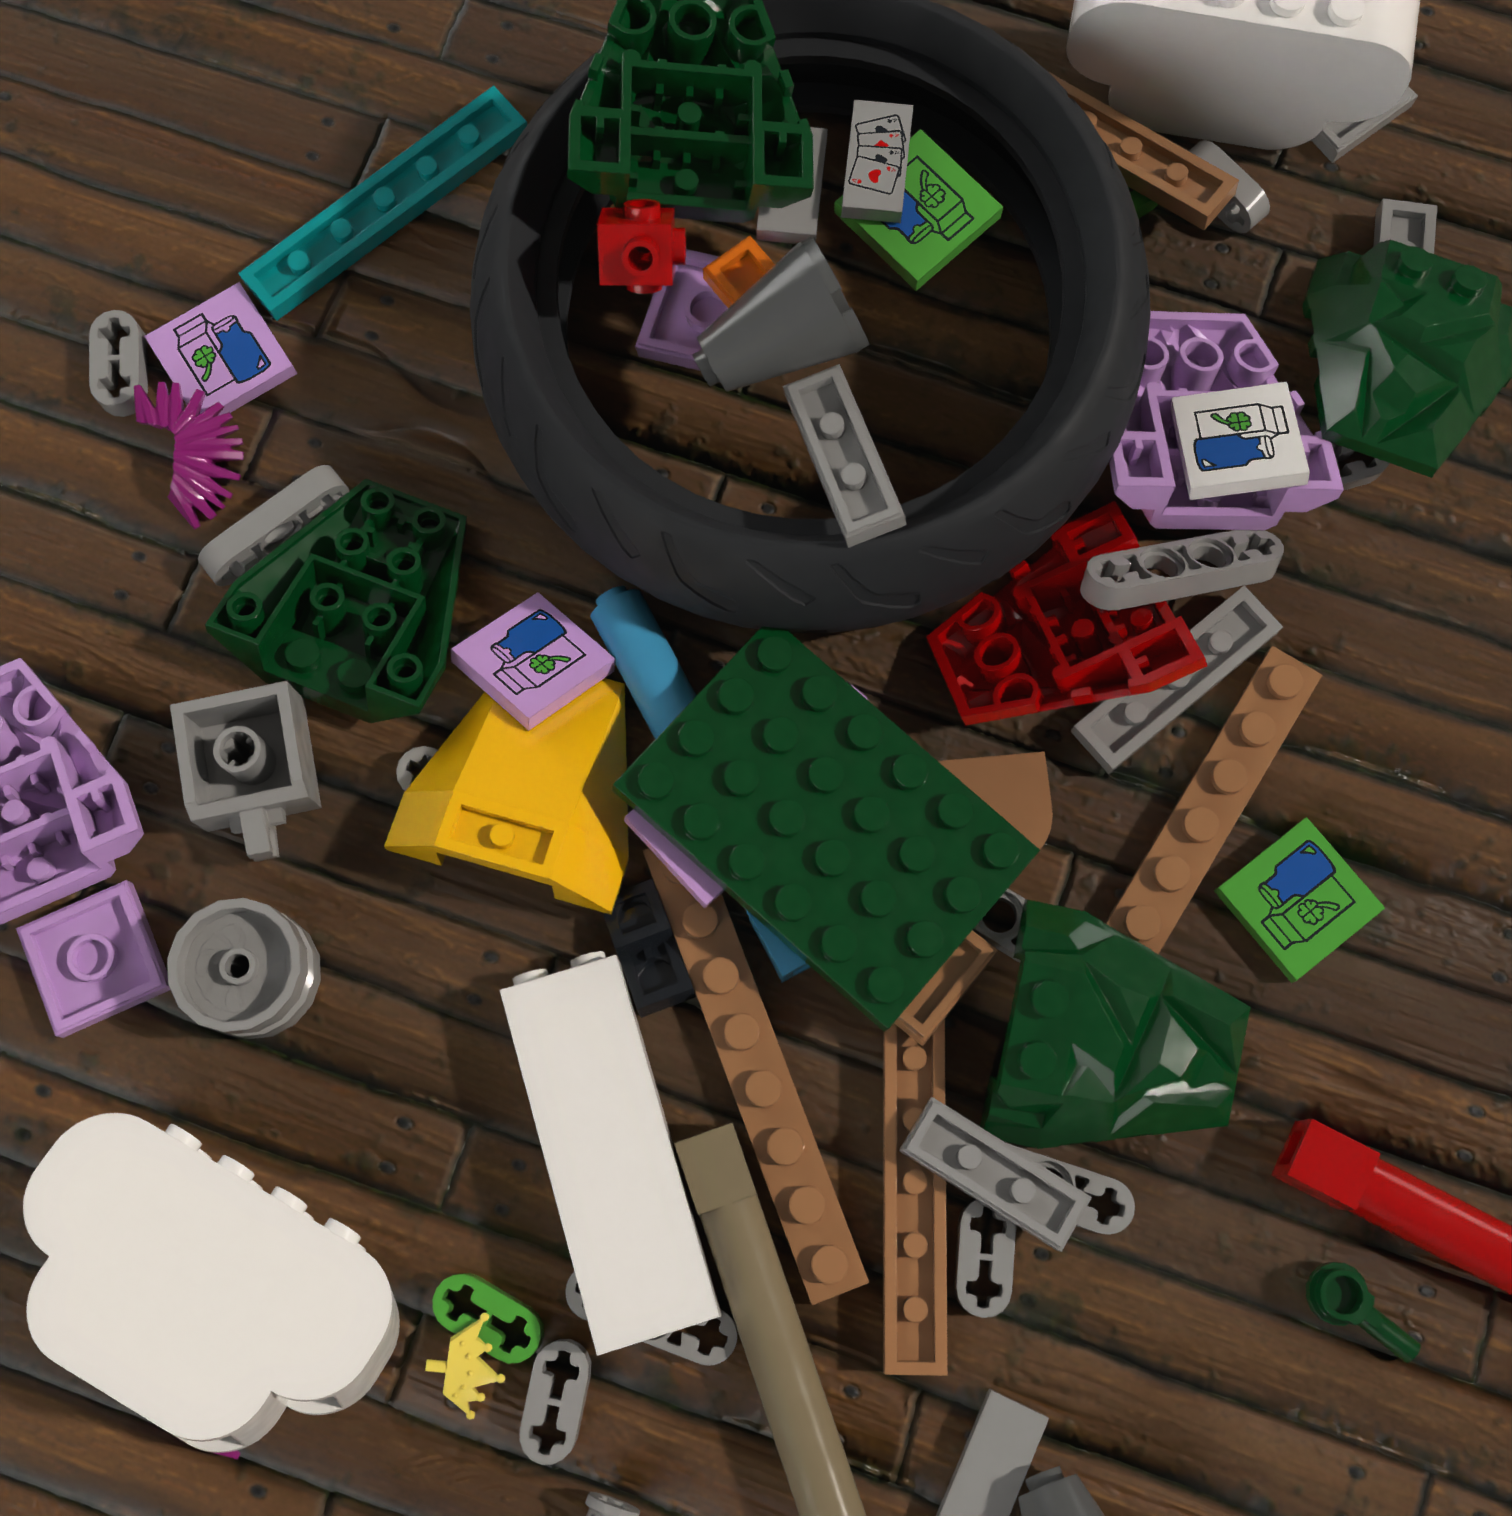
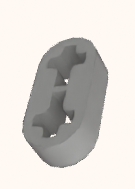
[1189,140,1270,233]
[89,310,148,417]
[953,1199,1016,1318]
[519,1339,591,1465]

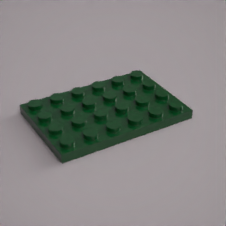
[612,626,1040,1032]

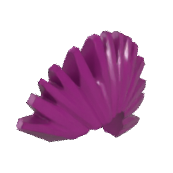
[134,382,244,530]

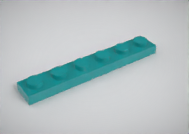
[238,85,528,321]

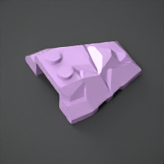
[1109,311,1344,530]
[0,658,144,925]

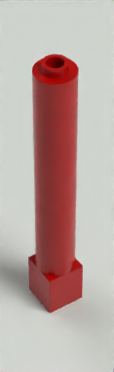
[1271,1119,1512,1295]

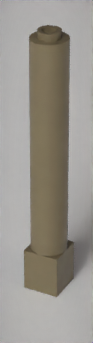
[674,1123,867,1516]

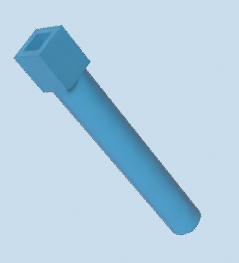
[590,586,811,983]

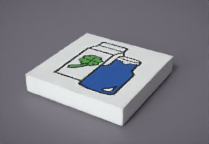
[1171,382,1310,500]

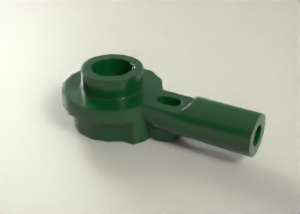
[1306,1262,1421,1363]

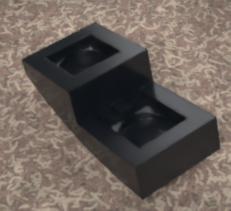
[602,878,696,1018]

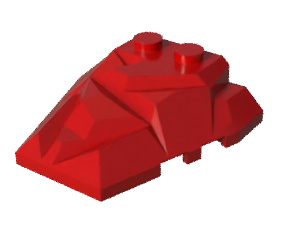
[926,501,1208,726]

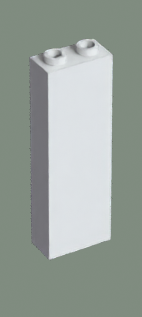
[500,951,722,1356]

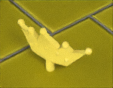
[425,1313,506,1420]

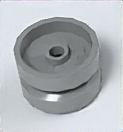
[167,898,321,1039]

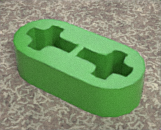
[432,1273,544,1364]

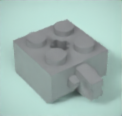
[170,681,322,862]

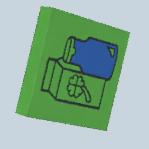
[834,129,1003,291]
[1214,817,1385,983]

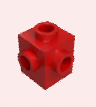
[597,199,686,294]

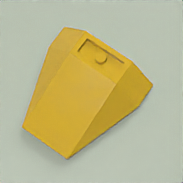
[384,678,629,915]

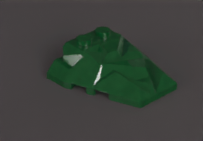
[567,0,814,223]
[1302,239,1512,478]
[980,899,1251,1149]

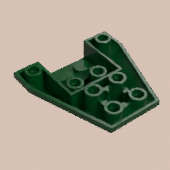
[205,479,467,723]

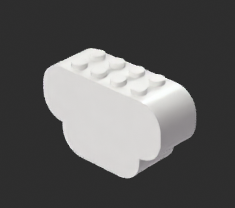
[1066,0,1420,150]
[23,1113,400,1453]

